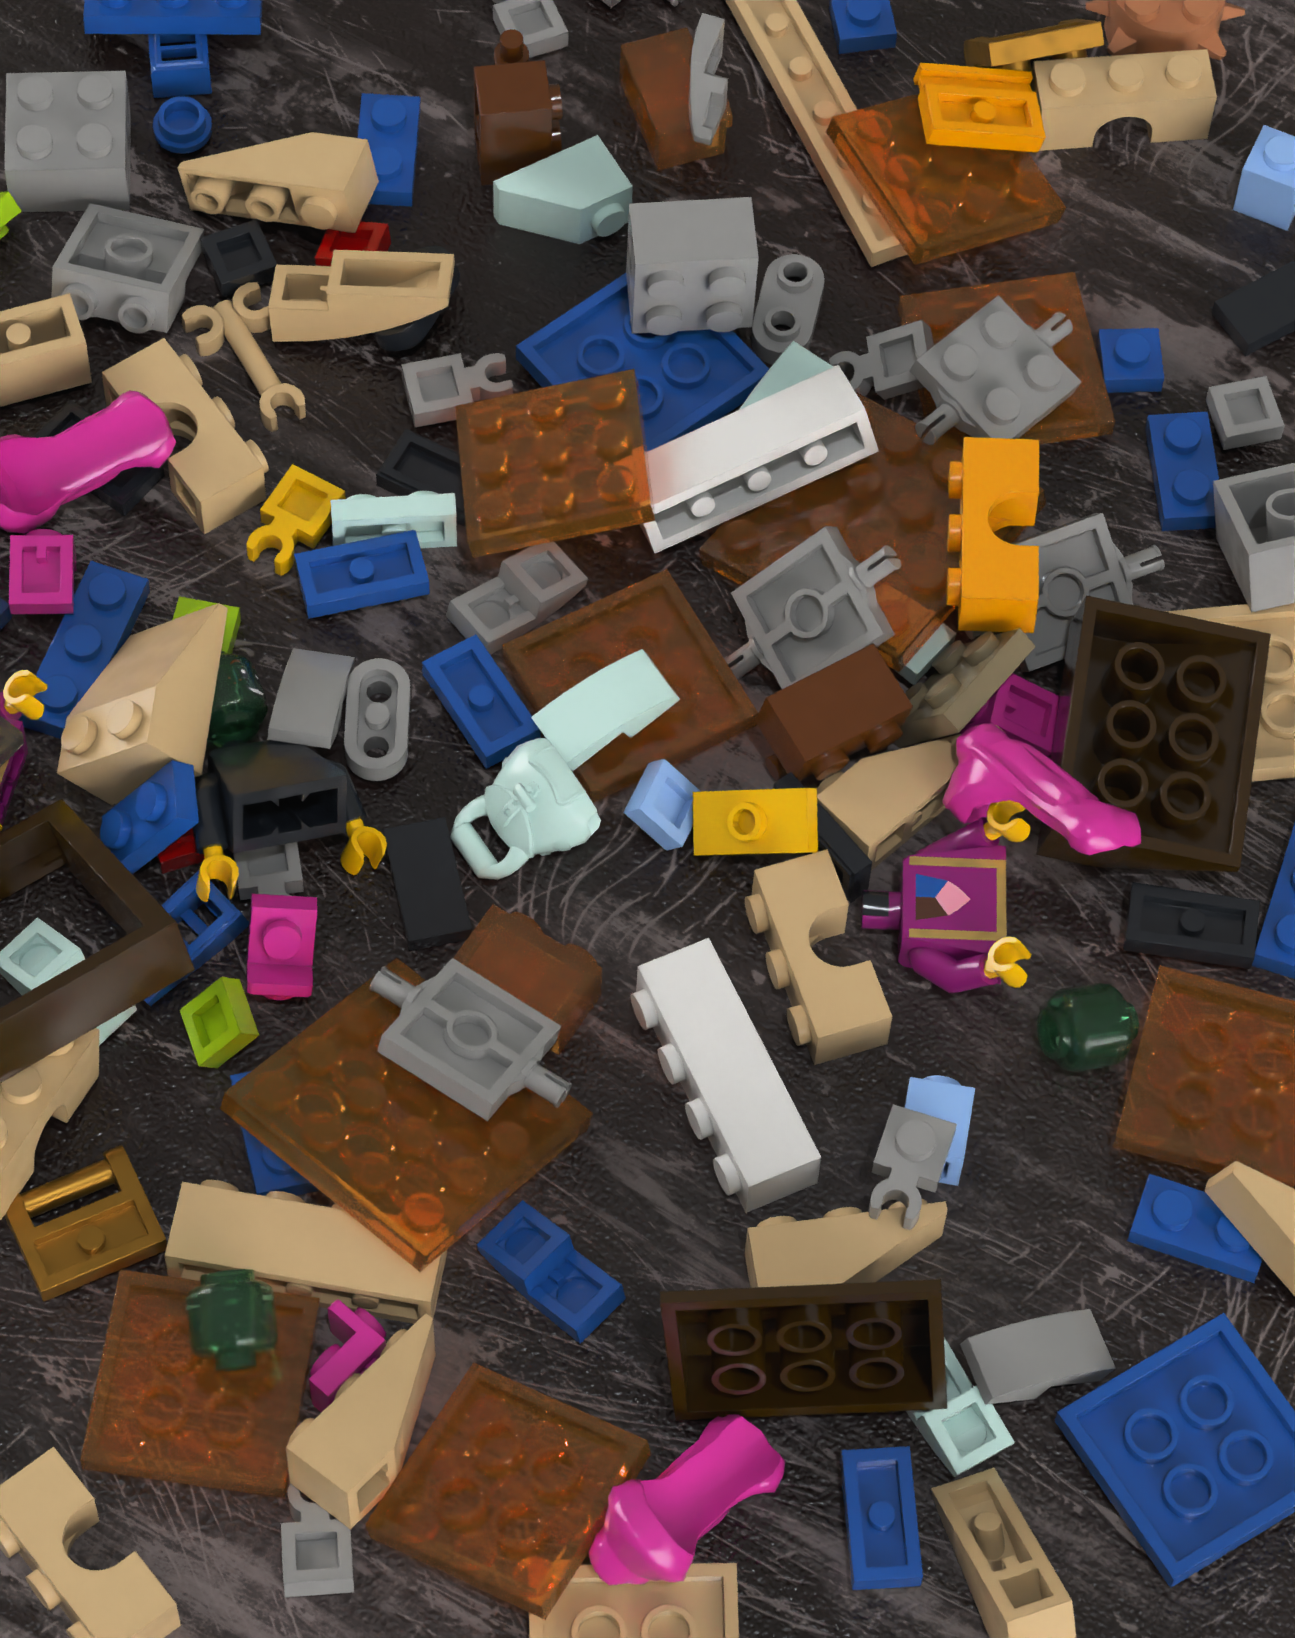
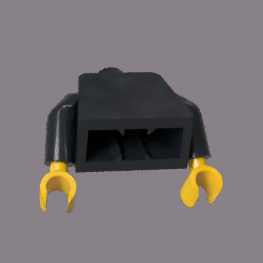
[192,740,387,902]

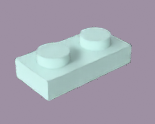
[331,491,457,548]

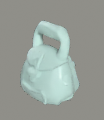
[450,738,601,880]

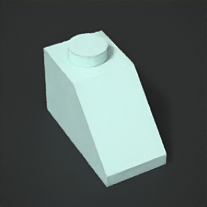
[493,135,633,244]

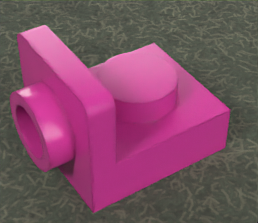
[9,529,77,614]
[959,673,1059,756]
[246,894,317,1000]
[309,1299,386,1413]

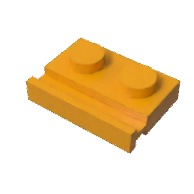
[913,62,1046,153]

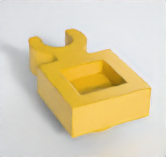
[247,464,346,576]

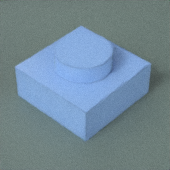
[623,759,700,851]

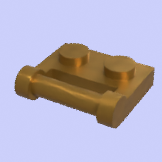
[964,19,1104,71]
[4,1145,167,1302]

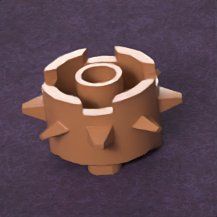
[1086,0,1245,60]

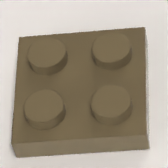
[894,628,1036,748]

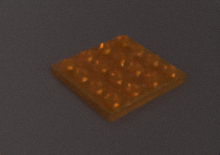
[699,392,1046,672]
[220,958,593,1272]

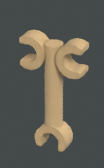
[182,282,306,432]

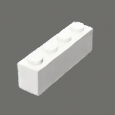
[615,365,879,554]
[630,938,821,1213]

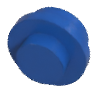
[153,96,212,153]

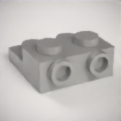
[51,203,204,333]

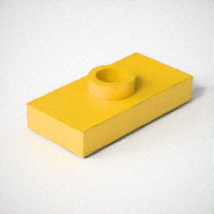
[693,788,818,856]

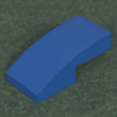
[477,1200,626,1344]

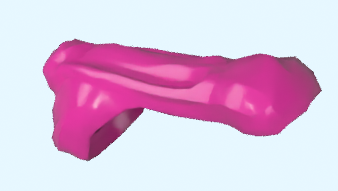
[0,390,176,533]
[942,723,1141,855]
[588,1415,786,1585]

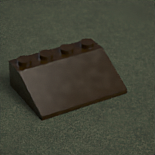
[1036,595,1271,872]
[660,1279,947,1420]

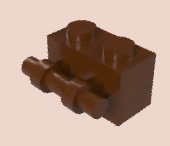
[474,29,562,186]
[755,643,913,781]

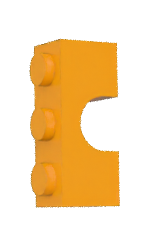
[946,437,1039,633]

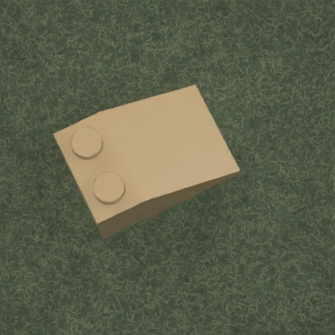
[57,603,228,805]

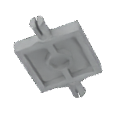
[910,295,1082,445]
[965,513,1165,672]
[722,526,901,689]
[369,958,572,1121]

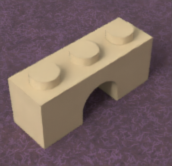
[1030,49,1217,151]
[102,338,269,534]
[745,849,892,1065]
[0,1028,99,1220]
[0,1447,181,1638]

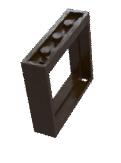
[0,799,195,1083]

